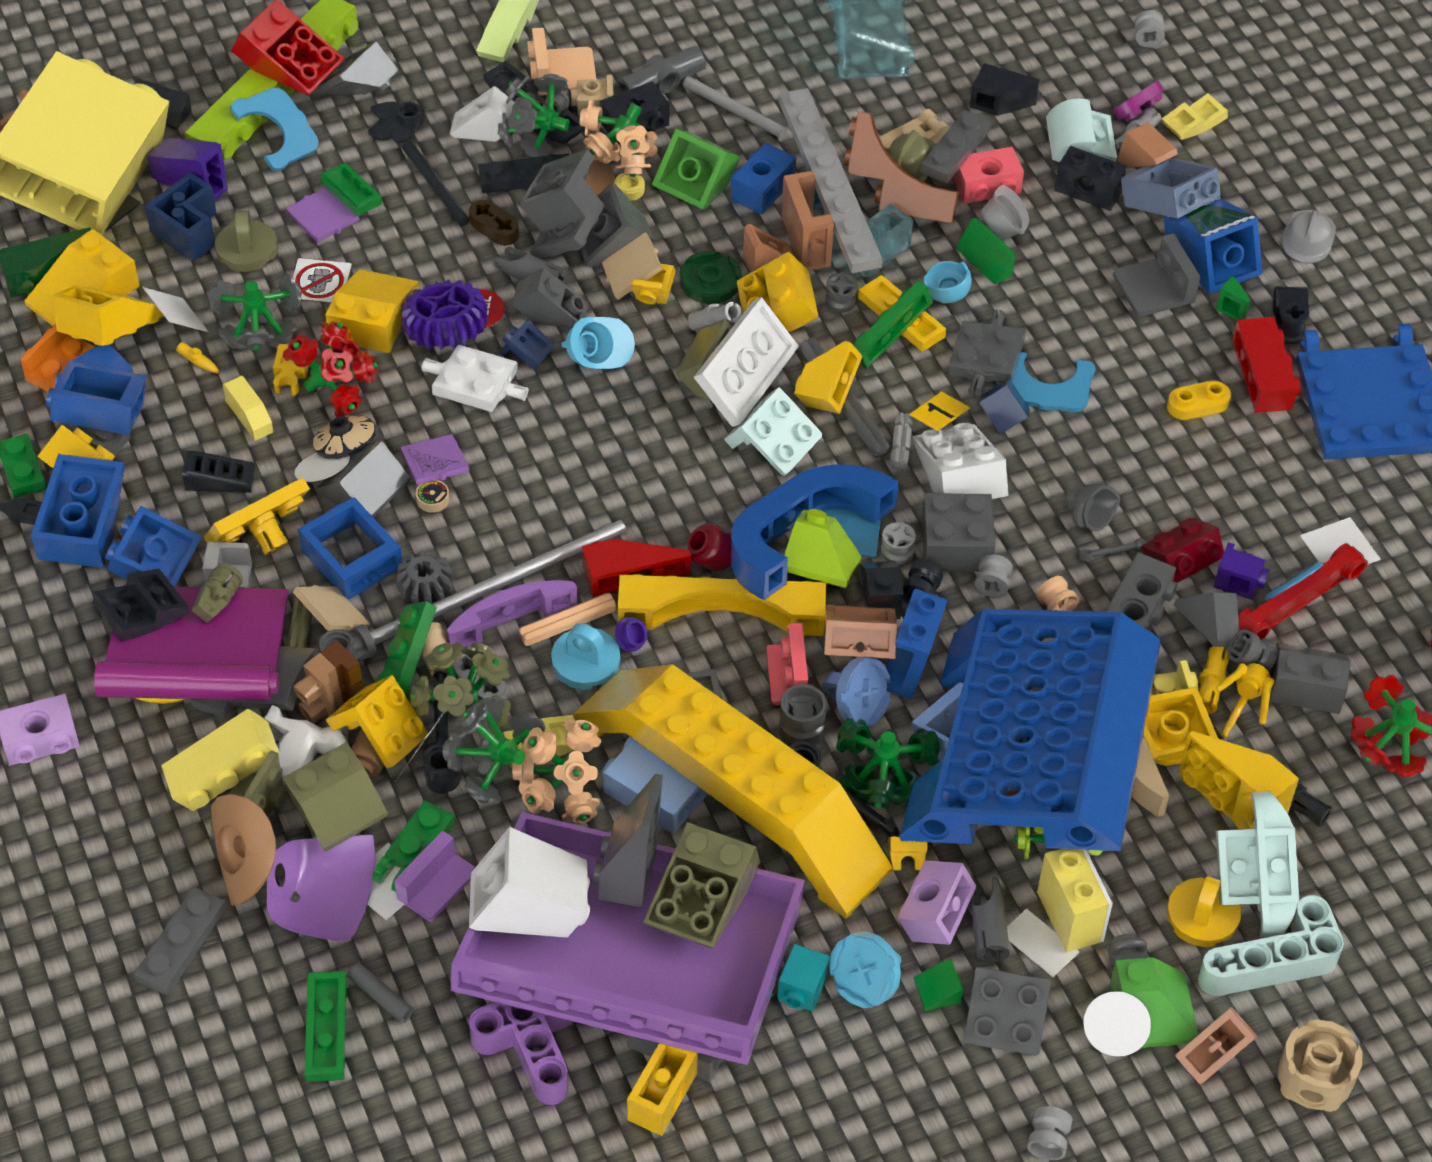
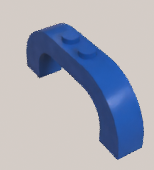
[731,464,898,600]

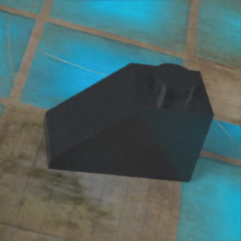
[860,561,903,619]

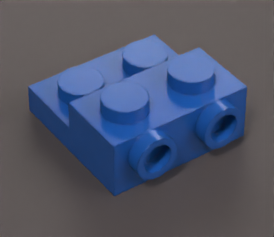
[105,506,202,587]

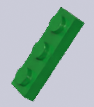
[854,280,933,368]
[377,601,437,696]
[304,971,347,1082]

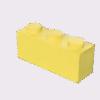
[161,709,280,811]

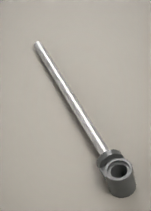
[319,520,626,661]

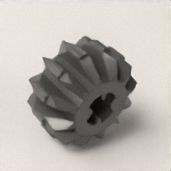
[396,551,454,604]

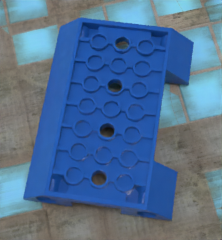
[900,609,1161,851]

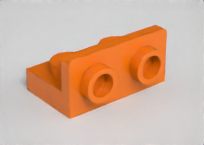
[21,324,95,392]

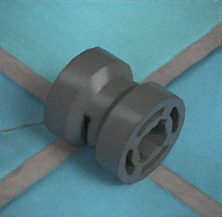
[1228,629,1278,671]

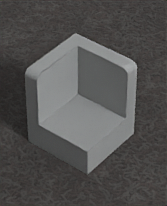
[202,542,252,588]

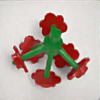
[1351,675,1432,777]

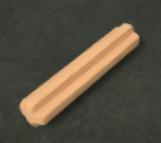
[519,593,616,646]

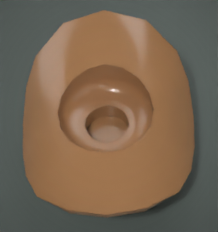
[211,794,276,905]

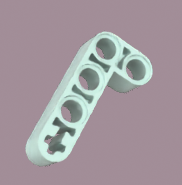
[1198,895,1344,996]

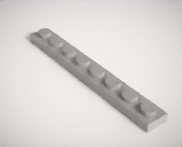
[779,88,882,274]

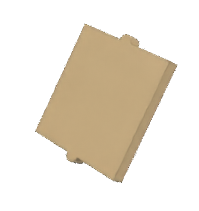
[602,232,662,300]
[293,585,370,632]

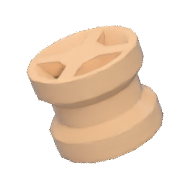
[1036,576,1079,611]

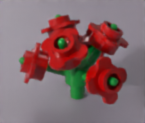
[282,321,378,418]

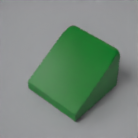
[1216,276,1250,321]
[914,959,963,1012]

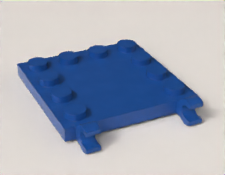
[1296,323,1432,460]

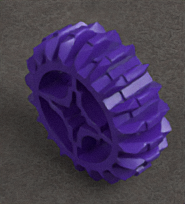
[401,279,488,350]

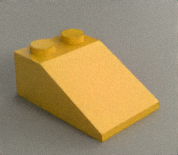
[25,229,140,326]
[325,269,420,353]

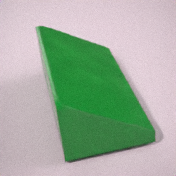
[957,217,1016,284]

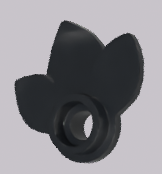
[368,101,425,143]

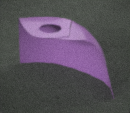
[267,835,375,942]

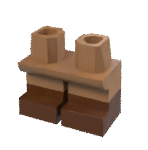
[293,640,364,724]

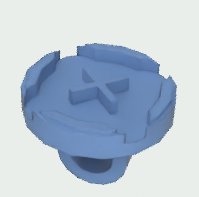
[822,657,891,726]

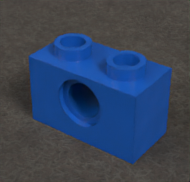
[730,143,796,215]

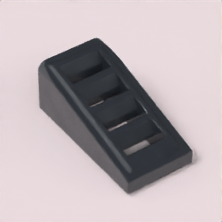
[182,451,256,493]

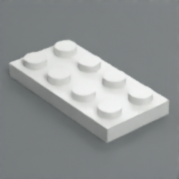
[694,297,799,427]

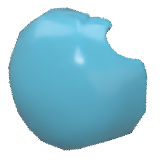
[924,261,972,304]

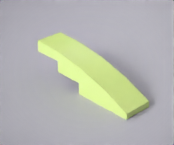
[476,0,539,62]

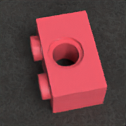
[952,146,1024,204]

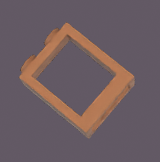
[824,605,897,659]

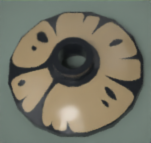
[312,415,376,459]

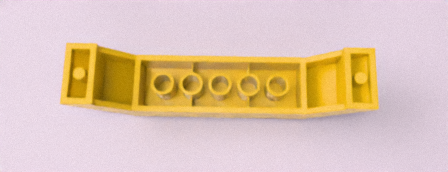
[573,664,892,919]

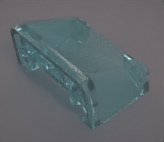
[827,0,915,78]

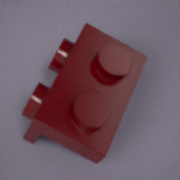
[1141,518,1224,583]

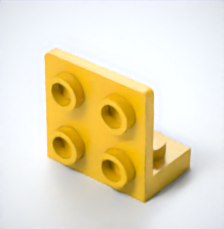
[326,675,428,768]

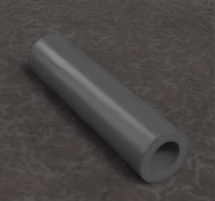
[347,963,414,1023]

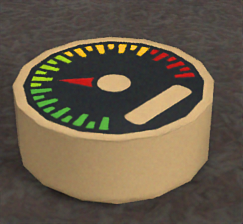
[416,480,450,513]

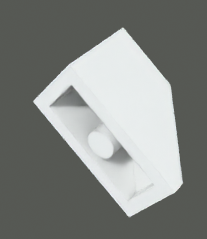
[450,86,515,142]

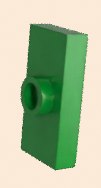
[320,163,382,216]

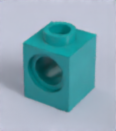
[778,944,830,1012]

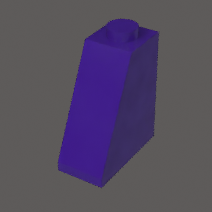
[147,138,228,201]

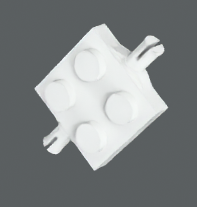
[422,344,529,412]

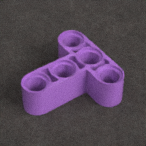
[469,1002,573,1105]

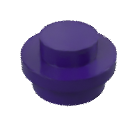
[615,617,648,652]

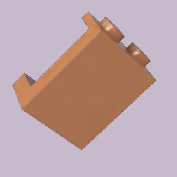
[782,171,834,271]

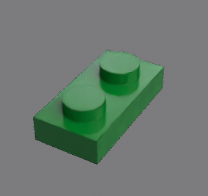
[0,433,47,498]

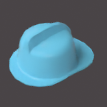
[561,317,635,369]

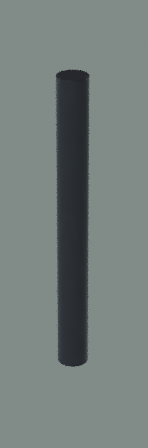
[402,141,469,226]

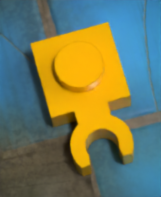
[273,344,309,396]

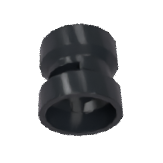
[902,560,944,604]

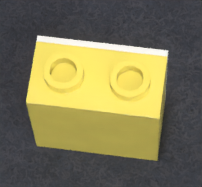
[1037,849,1113,953]

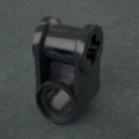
[1273,286,1310,345]

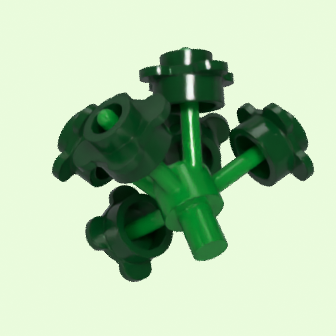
[836,718,940,808]

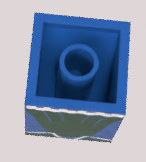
[1163,198,1263,294]

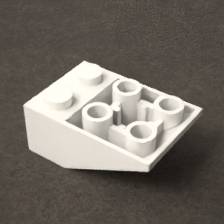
[912,423,1008,499]

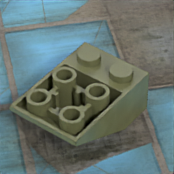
[643,822,760,949]

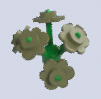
[410,642,511,734]

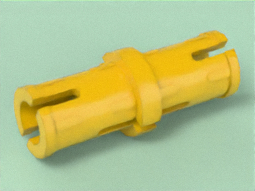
[1198,646,1230,714]

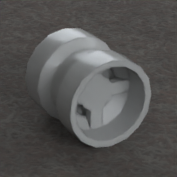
[1027,1106,1073,1160]

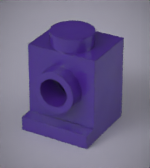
[1213,542,1270,600]

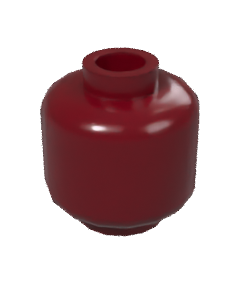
[687,523,731,572]

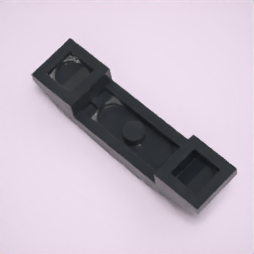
[483,60,585,144]

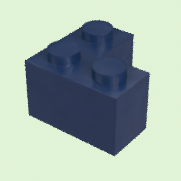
[145,172,217,262]

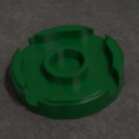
[679,251,742,304]

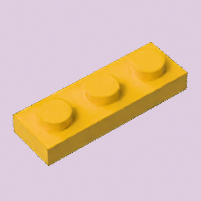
[858,275,946,352]

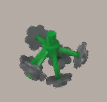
[497,74,570,158]
[208,274,302,350]
[443,697,546,804]

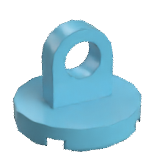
[551,623,621,690]
[829,931,901,1008]

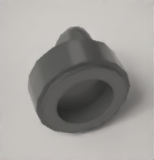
[1108,934,1147,966]

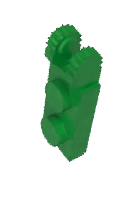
[372,800,455,892]

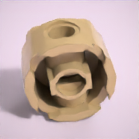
[1278,1020,1362,1112]

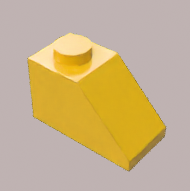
[794,341,863,414]

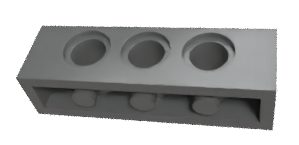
[1106,552,1178,633]

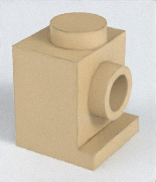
[571,75,613,118]

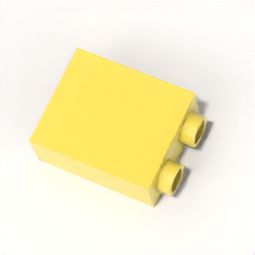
[0,51,169,236]

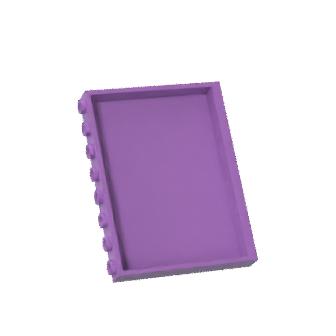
[451,812,805,1065]

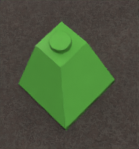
[1110,957,1198,1048]

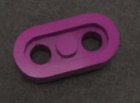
[1112,80,1165,122]

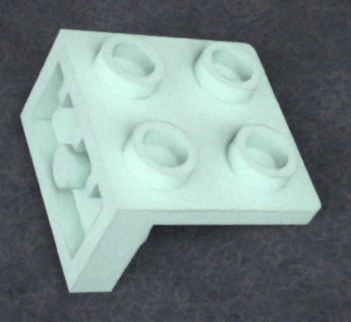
[724,387,822,476]

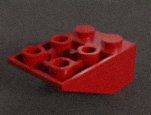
[231,0,345,96]

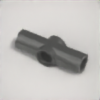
[618,46,706,94]

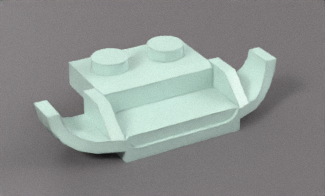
[1216,791,1299,939]

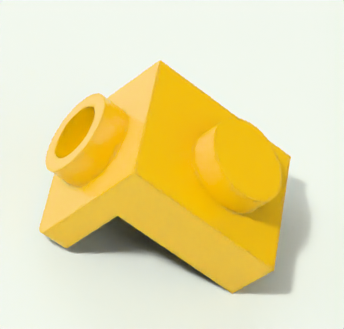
[631,264,676,305]

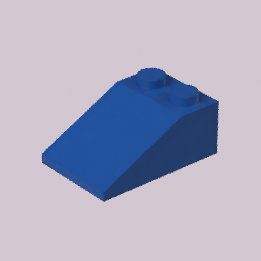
[30,454,125,568]

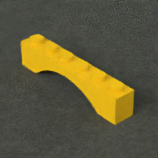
[618,574,826,636]

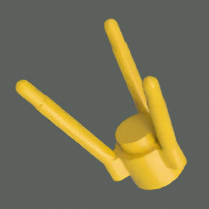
[1216,663,1275,738]

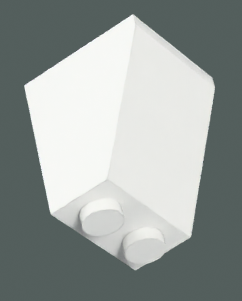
[469,827,590,938]

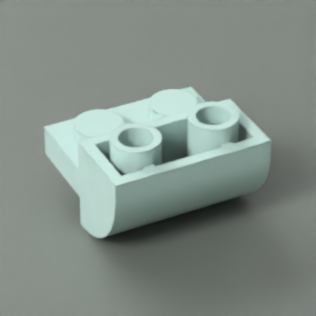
[1046,99,1117,162]

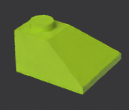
[784,509,862,588]

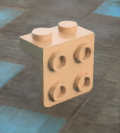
[527,28,597,96]

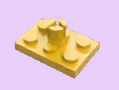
[204,477,310,555]

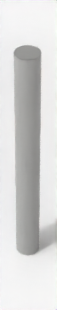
[683,76,786,138]

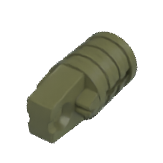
[192,564,243,623]

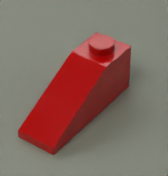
[582,539,691,598]

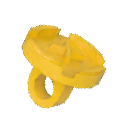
[1166,876,1241,948]

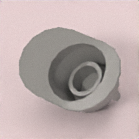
[981,185,1030,240]
[1282,210,1336,264]

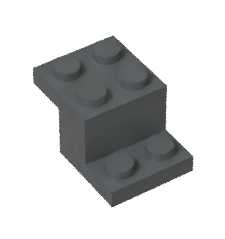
[519,149,605,260]

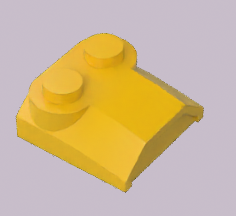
[1143,687,1218,766]

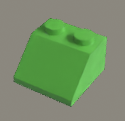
[652,129,741,210]

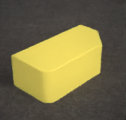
[223,375,273,441]

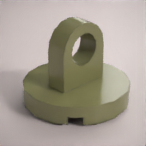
[215,210,278,272]

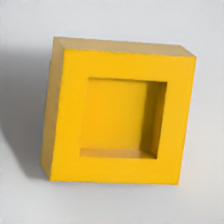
[888,837,927,871]

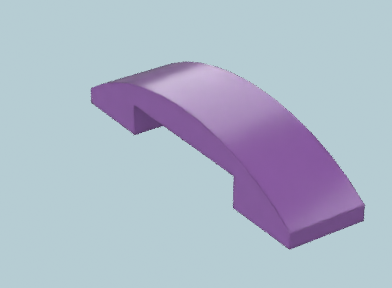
[447,580,577,647]

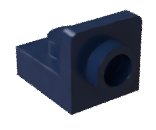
[499,320,556,370]

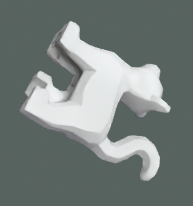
[255,705,349,785]

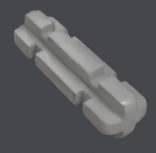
[890,412,913,470]

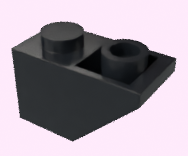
[970,63,1040,116]

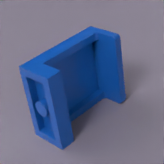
[886,589,947,700]

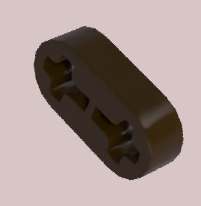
[469,200,519,246]

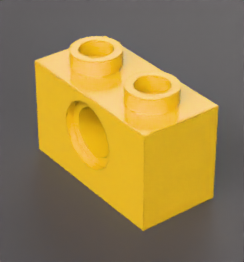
[627,1043,698,1136]

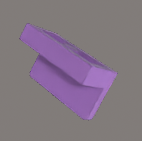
[394,830,476,922]

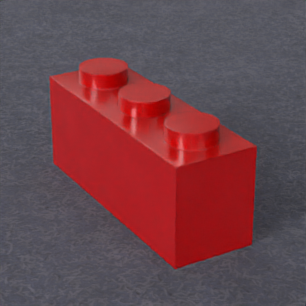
[1232,317,1301,413]

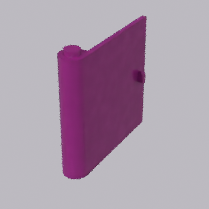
[94,585,289,701]

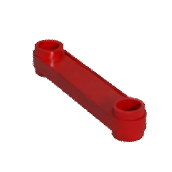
[1238,543,1368,639]

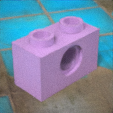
[0,693,80,766]
[898,861,977,945]

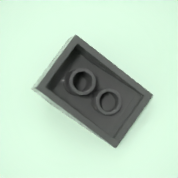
[593,774,663,907]

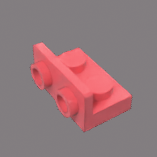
[766,623,808,706]

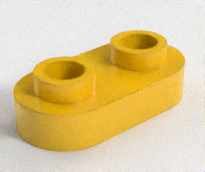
[1167,381,1231,420]

